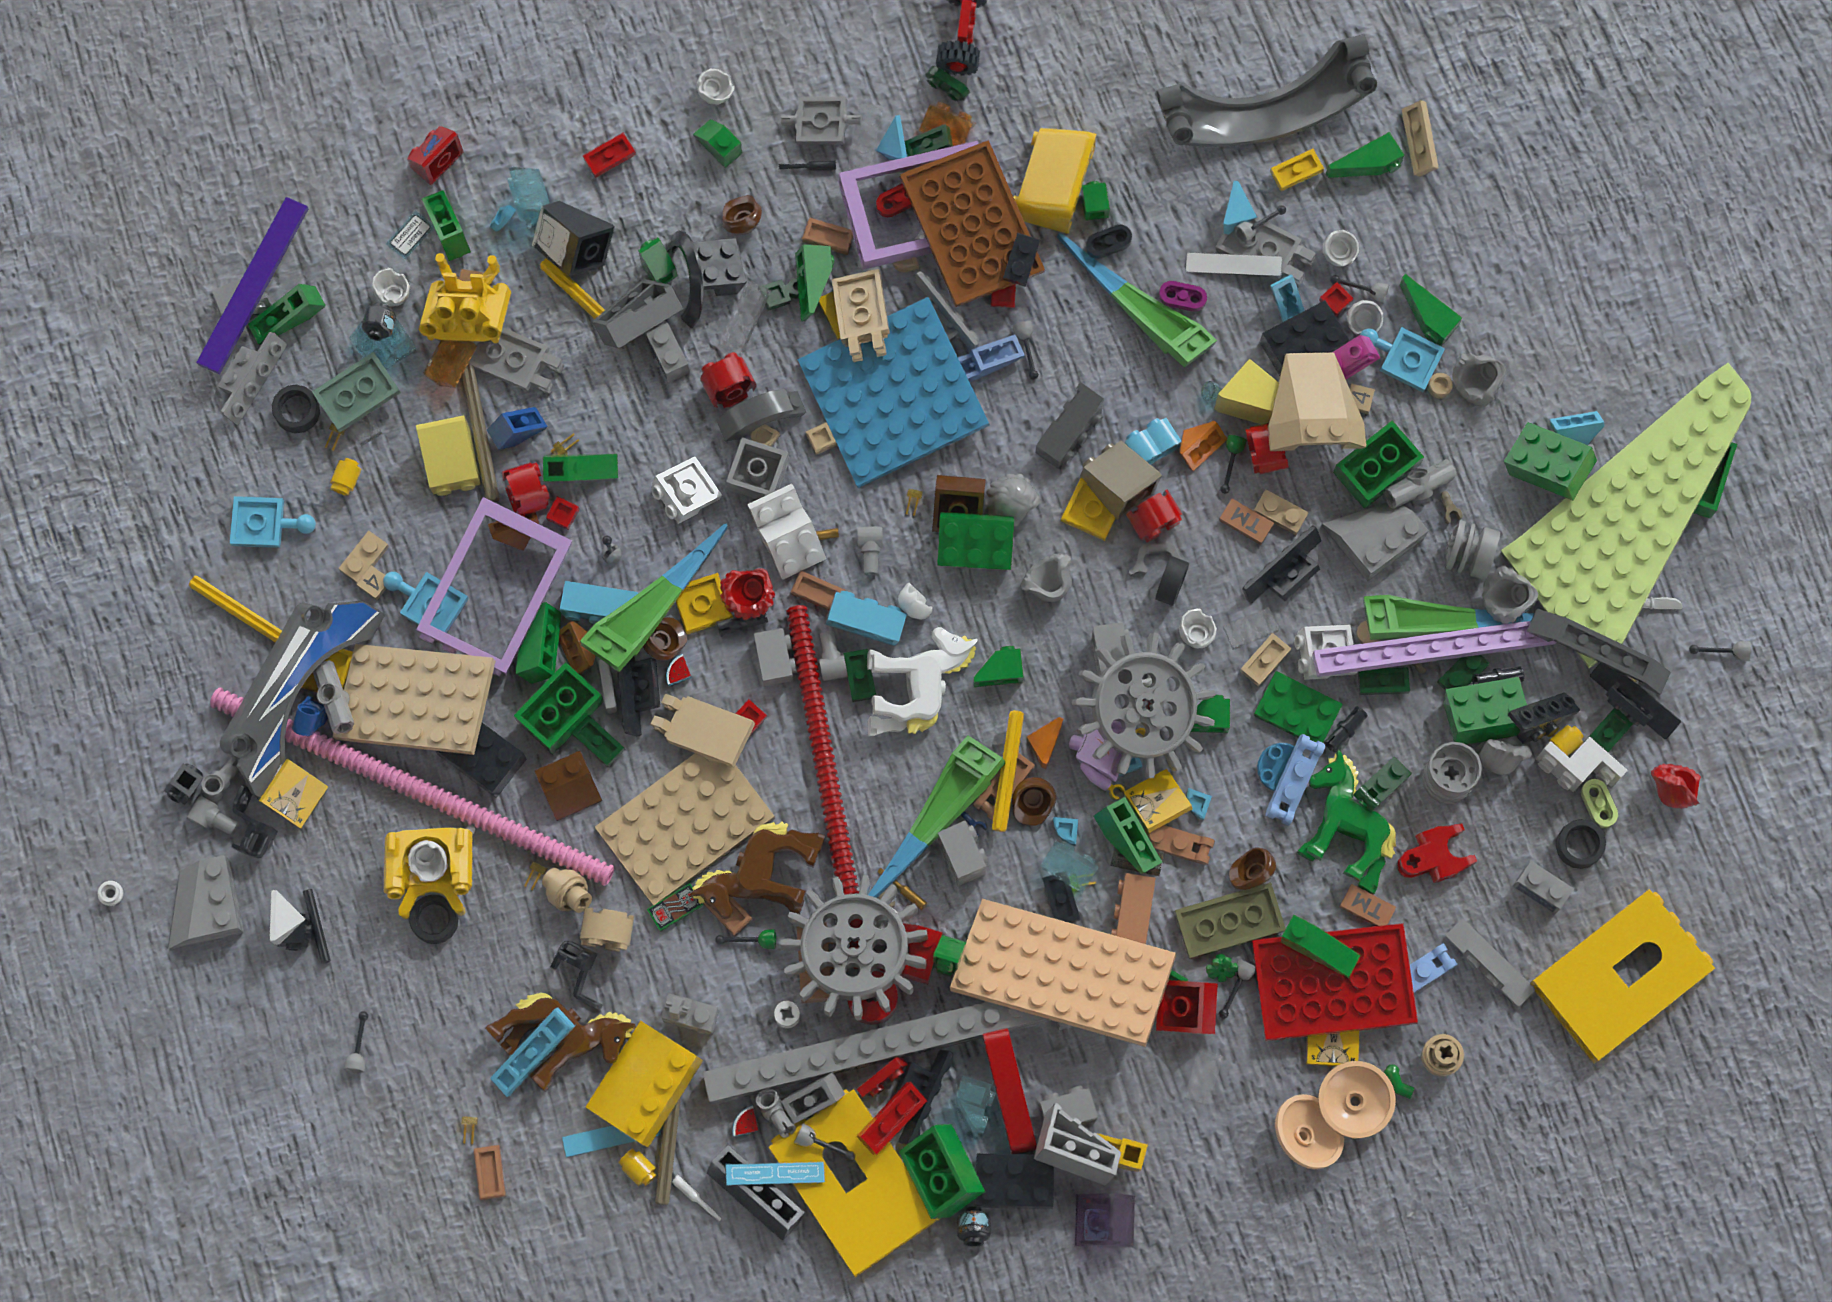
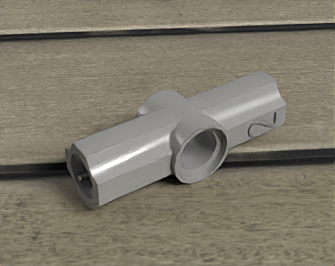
[1383,459,1457,509]
[313,660,355,734]

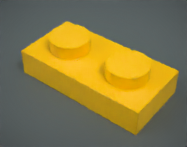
[1270,149,1324,191]

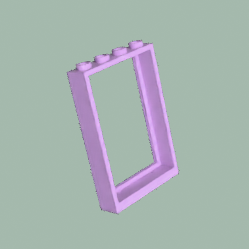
[838,141,978,270]
[416,497,572,677]

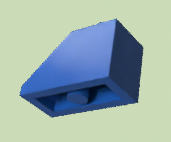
[487,407,548,450]

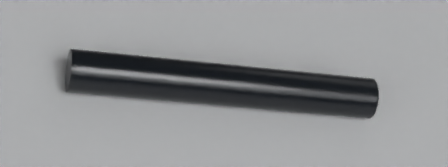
[303,889,331,964]

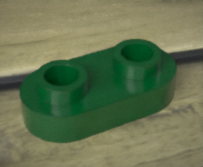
[926,66,970,102]

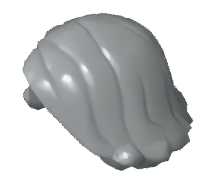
[1452,353,1506,406]
[985,474,1040,526]
[1020,554,1072,602]
[1482,566,1538,624]
[1474,736,1532,775]

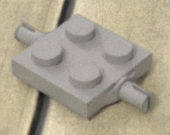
[781,96,862,145]

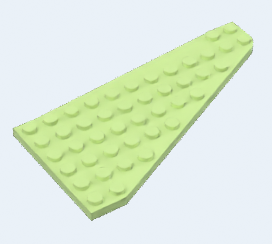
[1501,363,1751,668]

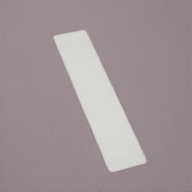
[1186,253,1282,276]

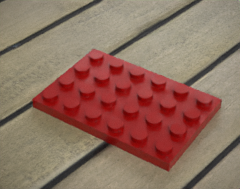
[1252,923,1418,1041]

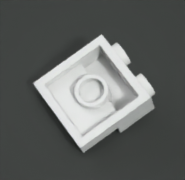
[651,457,722,524]
[1294,625,1358,680]

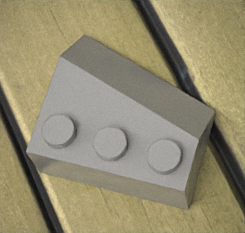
[1322,503,1429,581]
[169,855,244,949]

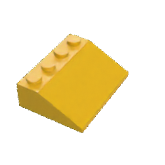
[586,1020,704,1147]

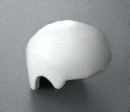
[697,69,734,105]
[1323,230,1359,267]
[372,268,410,307]
[1347,300,1383,336]
[898,583,933,620]
[1179,608,1217,649]
[408,840,447,882]

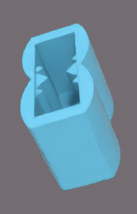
[1125,418,1182,465]

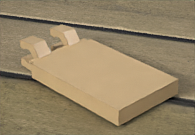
[832,269,890,362]
[651,694,755,768]

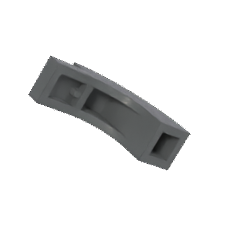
[716,388,806,441]

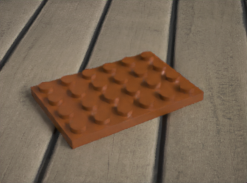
[899,140,1045,307]

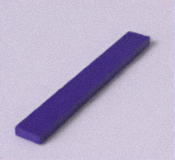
[196,197,309,375]

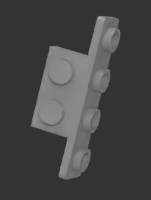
[915,271,979,351]
[217,332,287,425]
[1446,919,1535,1007]

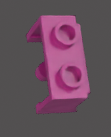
[1334,335,1380,380]

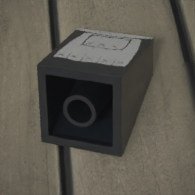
[532,201,615,277]

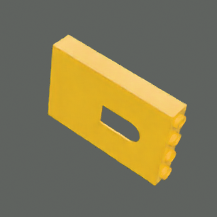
[1530,889,1715,1064]
[769,1089,940,1278]

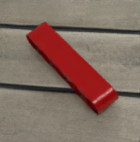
[982,1028,1037,1154]

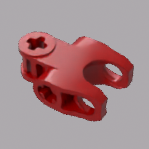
[1397,823,1477,883]

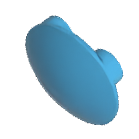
[1257,743,1305,792]

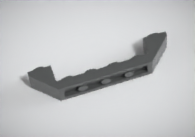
[1526,609,1671,695]

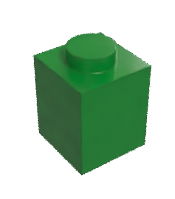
[1081,181,1110,221]

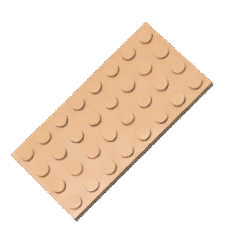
[950,899,1176,1047]

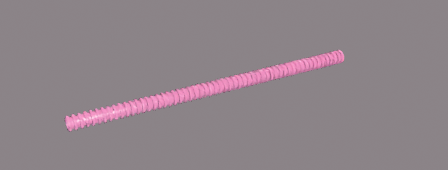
[210,687,614,886]

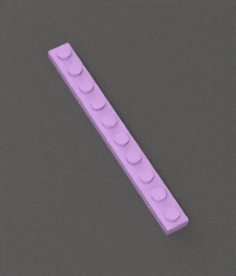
[1312,621,1557,677]

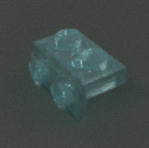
[1040,841,1099,894]

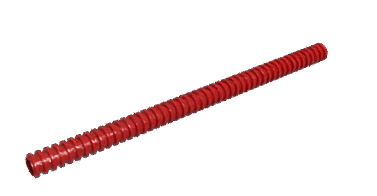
[786,605,863,969]

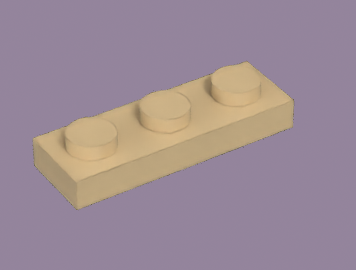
[1402,100,1439,177]

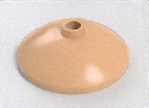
[1318,1061,1396,1139]
[1275,1094,1344,1169]

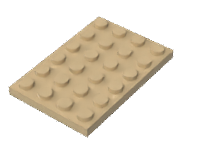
[333,644,496,755]
[595,753,775,905]

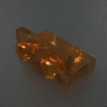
[919,101,977,146]
[423,340,477,388]

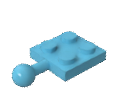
[1360,327,1445,392]
[230,496,316,548]
[383,572,469,633]

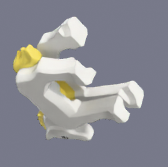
[867,627,977,736]

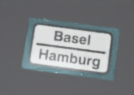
[386,210,434,259]

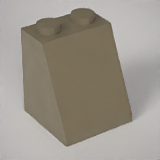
[1080,441,1162,520]

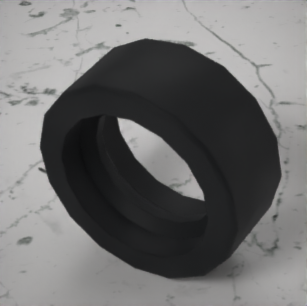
[271,384,320,434]
[1155,556,1189,606]
[1556,819,1606,869]
[409,894,459,944]

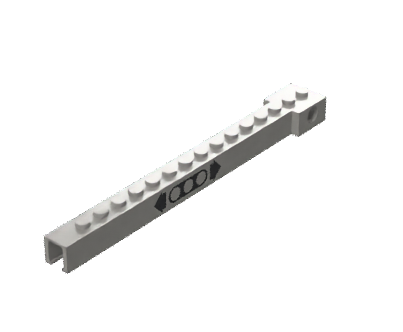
[703,1002,1073,1105]

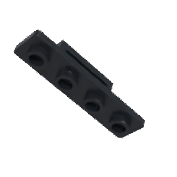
[1242,525,1321,603]
[617,656,661,737]
[1590,663,1681,739]
[1507,692,1580,744]
[892,1050,953,1145]

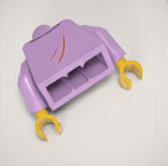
[1069,720,1145,800]

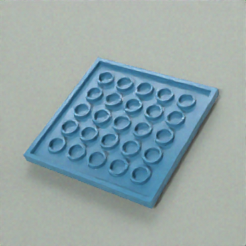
[798,297,990,488]

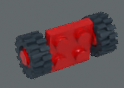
[936,0,987,76]

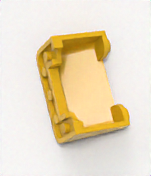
[1014,128,1097,234]

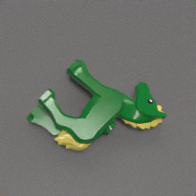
[1297,750,1396,895]

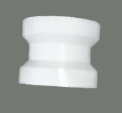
[774,1001,800,1029]

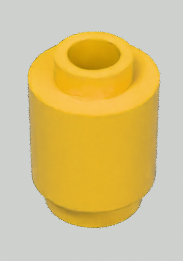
[330,458,362,496]
[1545,725,1584,756]
[618,1148,656,1186]

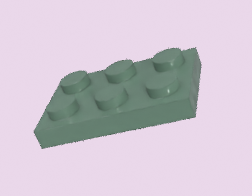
[312,352,401,433]

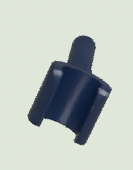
[960,811,987,837]

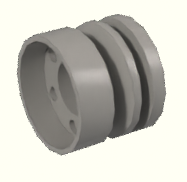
[1445,520,1500,580]
[1422,742,1482,804]

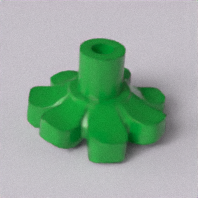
[1206,954,1238,982]

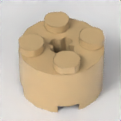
[580,908,634,952]

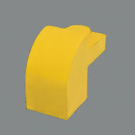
[1097,1133,1148,1172]

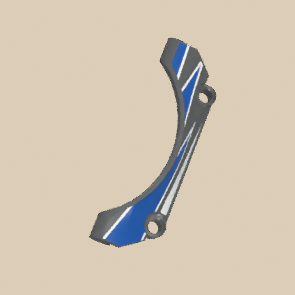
[220,601,385,800]

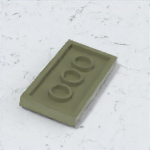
[1174,882,1286,959]

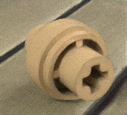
[542,868,592,913]
[1421,1034,1464,1077]

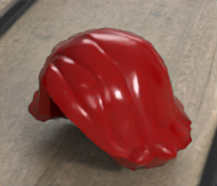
[720,568,775,620]
[1651,763,1701,809]

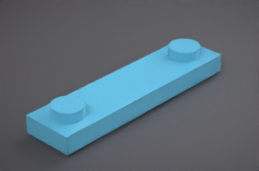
[490,1008,575,1097]

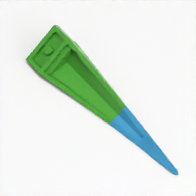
[1057,233,1217,368]
[580,523,727,672]
[1363,595,1534,640]
[868,735,1005,898]

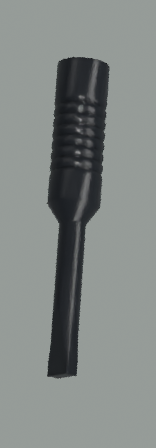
[779,161,836,171]

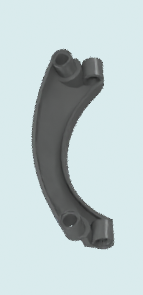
[1156,34,1378,147]

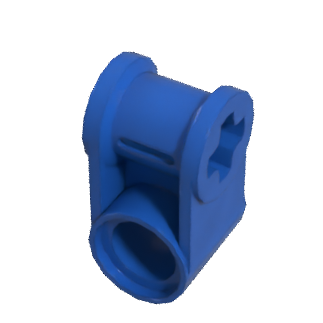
[291,696,328,736]

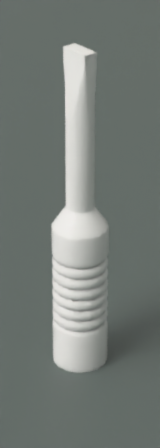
[671,1175,721,1221]

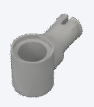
[858,527,883,575]
[819,631,848,681]
[201,756,239,802]
[186,796,239,836]
[756,1089,796,1138]

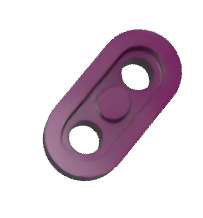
[1159,281,1207,312]

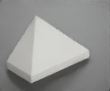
[270,890,305,945]

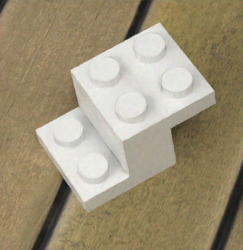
[748,484,826,580]
[1536,737,1628,792]

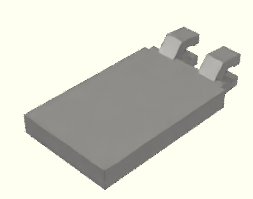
[1215,217,1316,287]
[462,327,565,395]

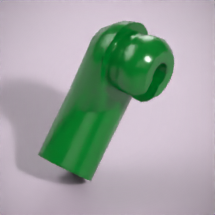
[1384,1064,1415,1099]

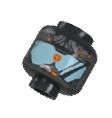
[362,303,396,341]
[957,1206,991,1247]

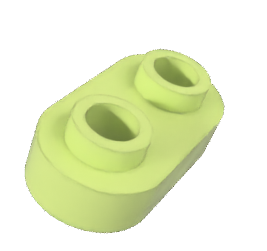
[1581,779,1618,828]

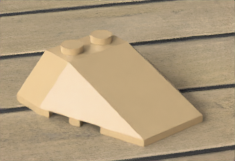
[1268,352,1366,451]

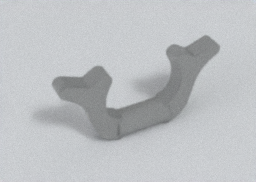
[1129,542,1190,576]

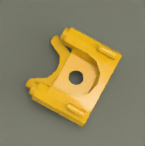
[418,253,511,343]
[384,827,472,919]

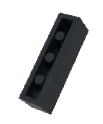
[706,1145,805,1241]

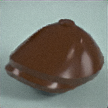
[722,195,762,235]
[643,617,687,660]
[1012,777,1056,826]
[1229,847,1276,890]

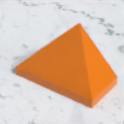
[1180,421,1227,471]
[1027,717,1064,769]

